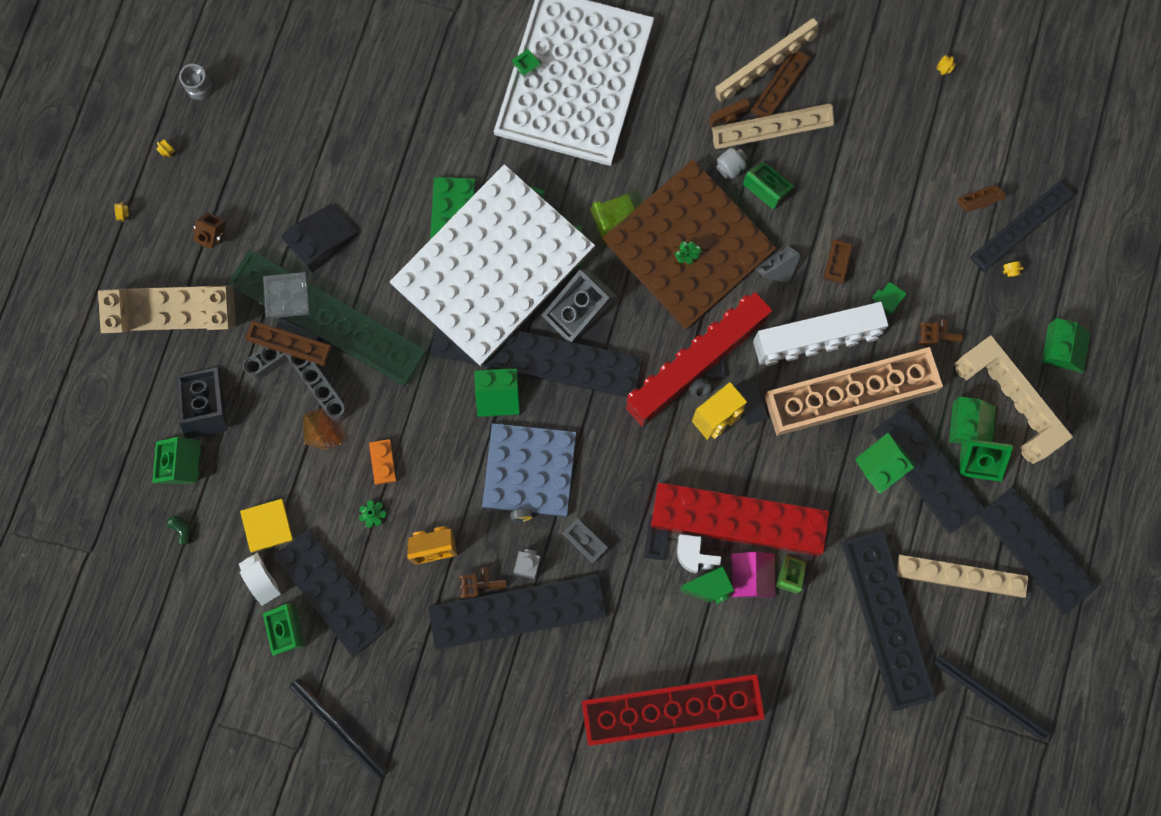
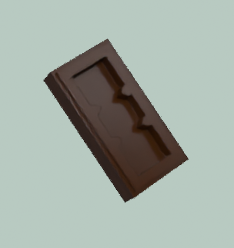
[709,98,750,128]
[958,185,1005,212]
[823,239,853,284]

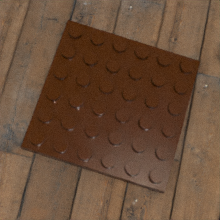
[602,159,776,330]

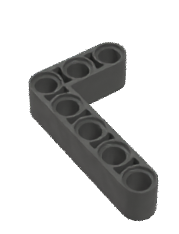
[243,347,348,422]

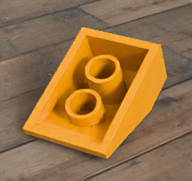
[407,526,458,565]

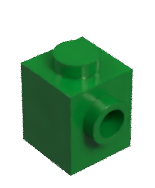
[872,282,906,318]

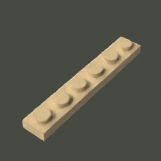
[715,18,818,102]
[712,104,834,149]
[896,555,1028,598]

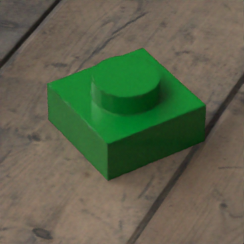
[512,49,541,78]

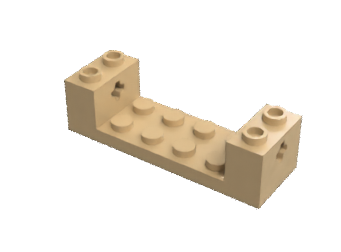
[98,285,236,333]
[953,336,1073,464]

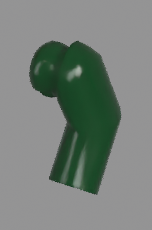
[167,515,190,545]

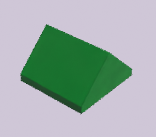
[743,161,794,210]
[959,439,1013,482]
[263,603,305,656]

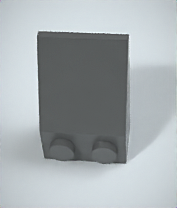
[541,269,618,343]

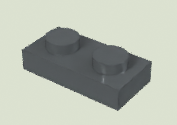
[562,518,608,564]

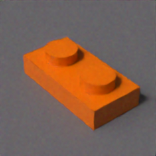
[369,439,397,485]

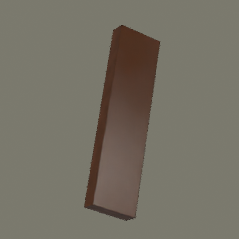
[751,50,811,118]
[245,320,333,367]

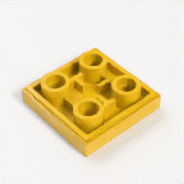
[240,499,293,553]

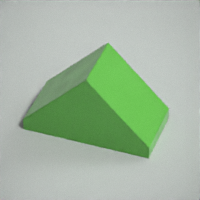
[775,555,806,594]

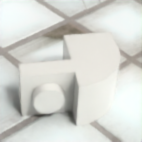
[677,534,721,573]
[239,553,281,606]

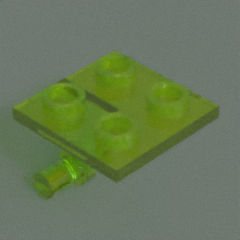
[590,194,635,245]

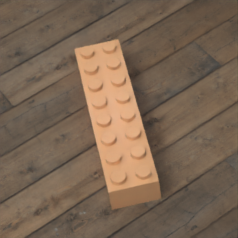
[764,347,943,436]

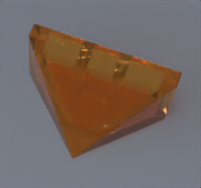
[303,408,342,450]

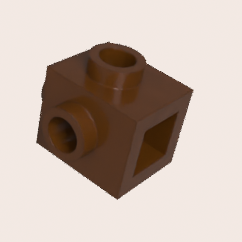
[193,212,226,249]

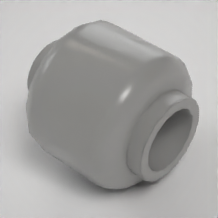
[716,148,747,179]

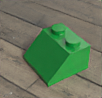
[1041,318,1091,373]
[474,369,520,417]
[949,397,996,444]
[855,432,916,494]
[152,437,201,485]
[680,567,734,604]

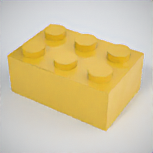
[692,382,747,440]

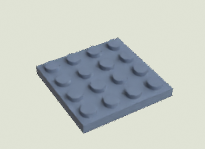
[482,423,576,517]

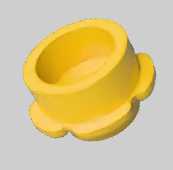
[937,55,955,74]
[156,139,175,158]
[115,201,129,222]
[1003,262,1024,277]

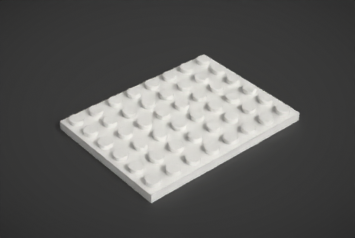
[494,0,654,166]
[390,165,595,366]

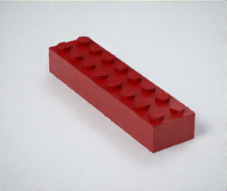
[626,292,772,427]
[651,483,829,556]
[582,674,764,746]

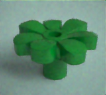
[675,241,702,265]
[359,500,386,528]

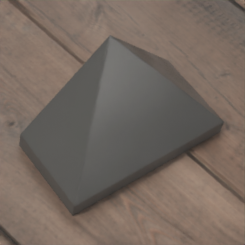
[755,246,800,283]

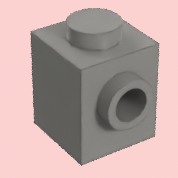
[514,549,541,579]

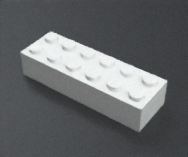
[753,302,888,366]

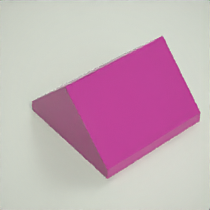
[731,552,775,597]

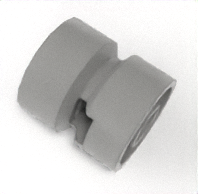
[179,64,213,100]

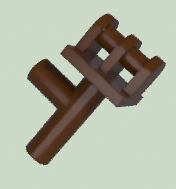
[919,319,963,347]
[459,567,506,598]

